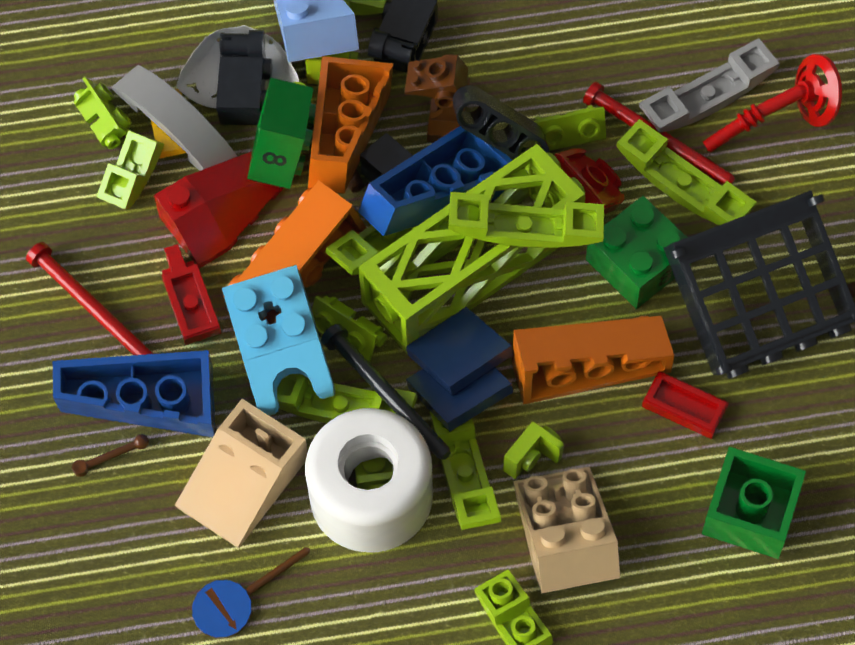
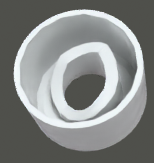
[305,408,433,553]

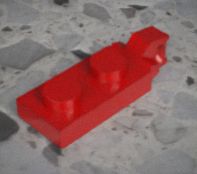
[161,244,221,345]

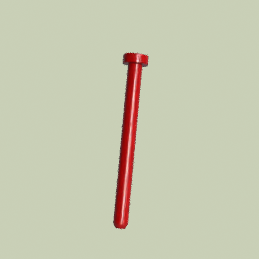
[583,81,735,185]
[26,242,154,355]

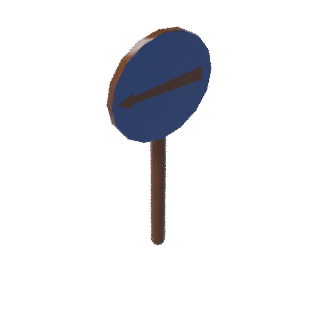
[192,547,310,639]

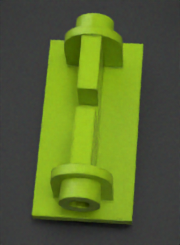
[74,76,132,149]
[534,105,606,151]
[312,296,387,363]

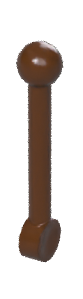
[72,434,149,477]

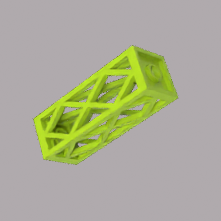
[358,144,585,355]

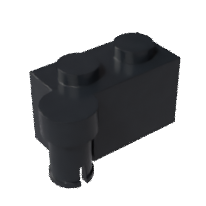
[368,0,438,73]
[216,30,273,125]

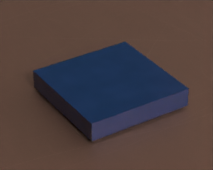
[406,307,513,396]
[406,367,513,432]

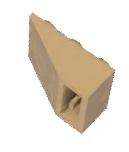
[175,399,308,548]
[513,466,620,594]

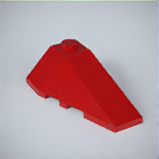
[154,151,295,269]

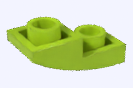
[474,569,553,645]

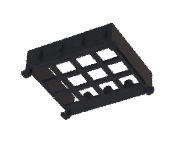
[664,190,855,379]

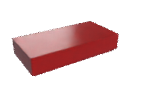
[642,371,729,439]

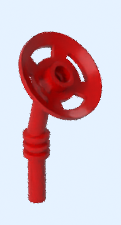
[702,54,842,153]

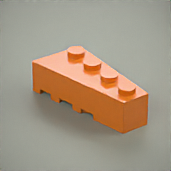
[308,56,394,194]
[223,180,367,324]
[512,316,675,405]

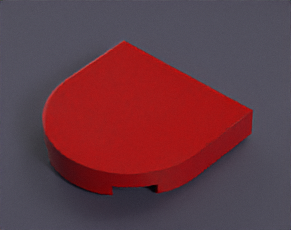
[554,148,625,214]

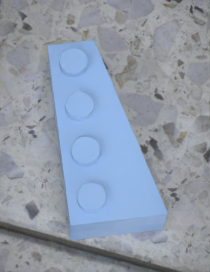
[273,0,359,63]

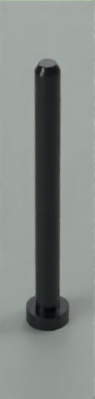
[321,324,451,460]

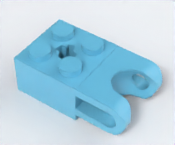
[222,265,335,416]

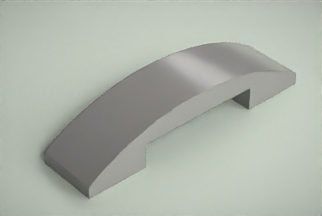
[639,38,780,132]
[112,65,237,171]

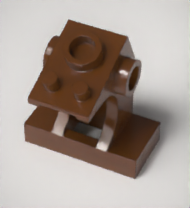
[405,54,470,143]

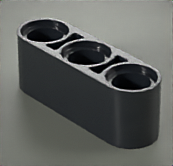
[453,85,549,159]

